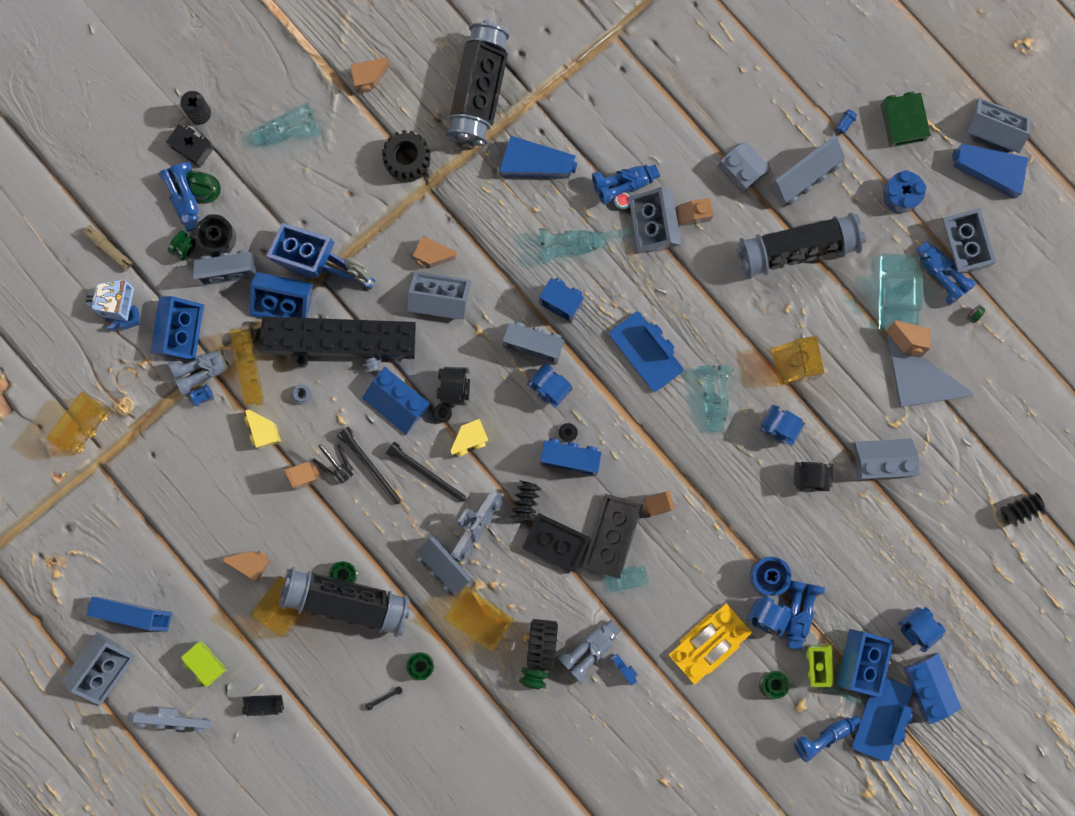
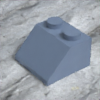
[718,142,771,194]

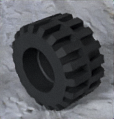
[382,130,431,182]
[527,619,558,670]

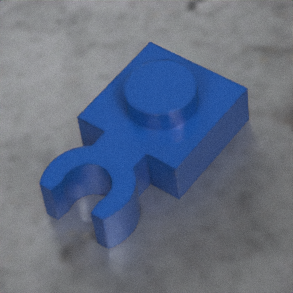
[105,305,141,332]
[611,653,638,686]

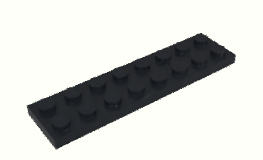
[259,316,416,359]

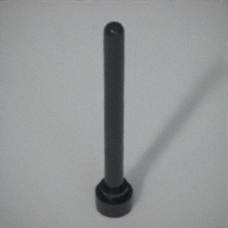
[337,426,401,504]
[385,441,466,502]

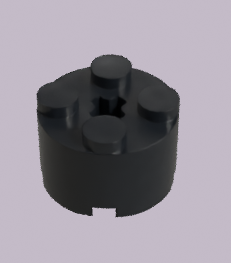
[194,214,236,257]
[437,366,470,406]
[793,462,834,491]

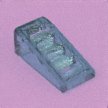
[606,565,649,593]

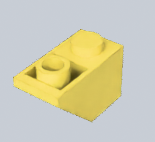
[244,410,281,449]
[451,419,488,457]

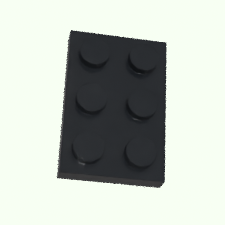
[522,513,591,573]

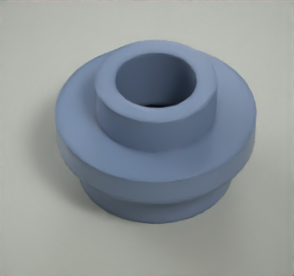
[362,358,382,371]
[292,385,311,404]

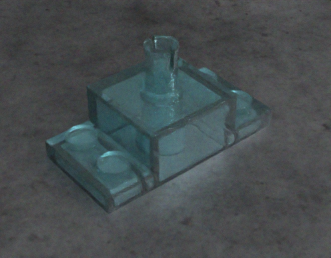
[879,254,923,330]

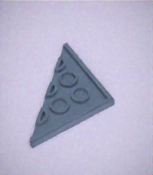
[887,335,974,407]

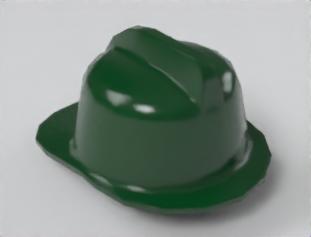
[176,170,221,203]

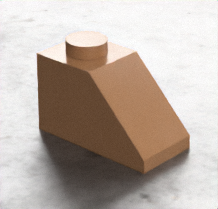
[351,57,390,93]
[675,198,713,227]
[413,236,458,268]
[886,320,930,357]
[285,462,320,490]
[642,491,675,517]
[223,550,271,581]

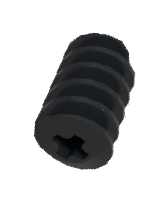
[180,91,211,125]
[510,480,542,522]
[1000,492,1046,527]

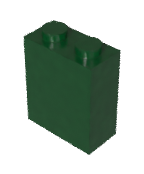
[880,91,931,148]

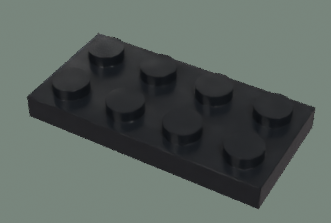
[582,494,643,579]

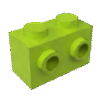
[181,641,228,687]
[806,644,834,687]

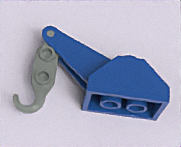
[267,223,376,289]

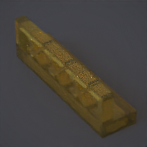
[229,326,265,406]

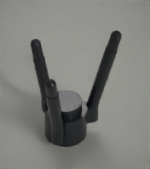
[312,444,354,484]

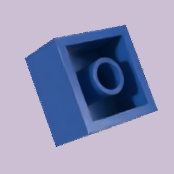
[539,278,584,323]

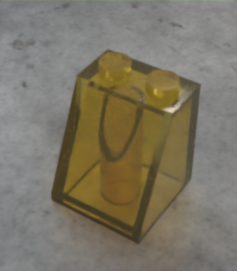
[772,336,825,386]
[250,576,305,638]

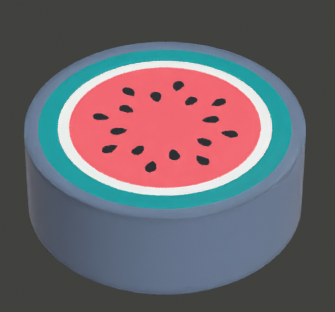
[613,191,632,210]

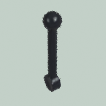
[365,686,402,711]

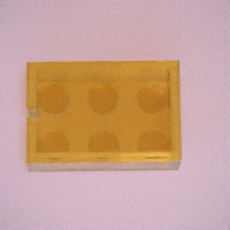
[46,391,110,455]
[444,586,515,652]

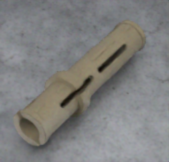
[82,225,133,271]

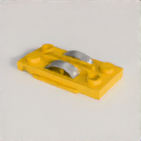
[668,603,752,685]

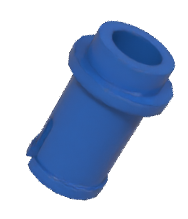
[835,109,857,135]

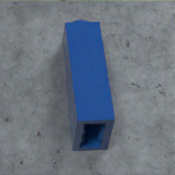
[499,136,578,178]
[952,144,1028,198]
[87,596,172,631]

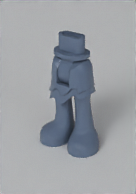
[168,347,240,396]
[556,620,621,684]

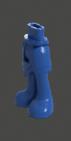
[159,162,200,232]
[592,164,660,205]
[916,241,977,306]
[786,580,825,650]
[794,716,861,762]

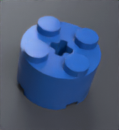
[883,170,926,213]
[527,363,573,408]
[759,405,805,446]
[749,557,791,596]
[746,595,792,637]
[898,607,946,652]

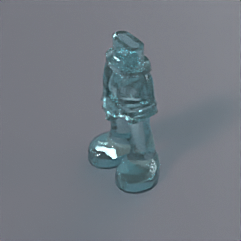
[251,102,320,146]
[539,228,606,264]
[698,365,734,431]

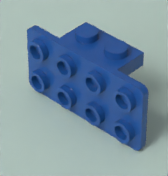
[609,312,683,392]
[852,678,913,762]

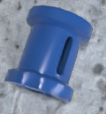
[190,384,215,407]

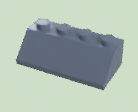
[769,135,845,207]

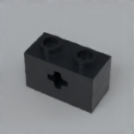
[166,124,213,168]

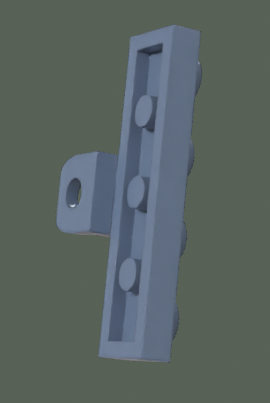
[451,489,503,562]
[127,706,212,732]

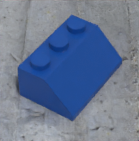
[249,272,313,318]
[150,296,204,360]
[362,367,431,435]
[540,438,601,476]
[836,629,894,697]
[902,653,961,724]

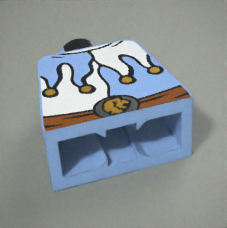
[85,280,134,321]

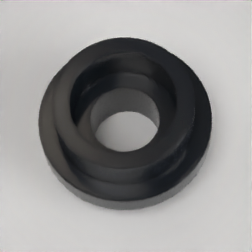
[433,404,452,423]
[558,423,578,442]

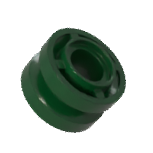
[168,230,196,261]
[329,561,358,583]
[406,652,435,681]
[519,666,549,690]
[759,671,790,699]

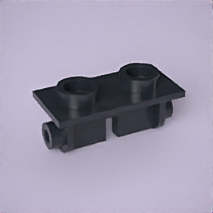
[242,695,284,716]

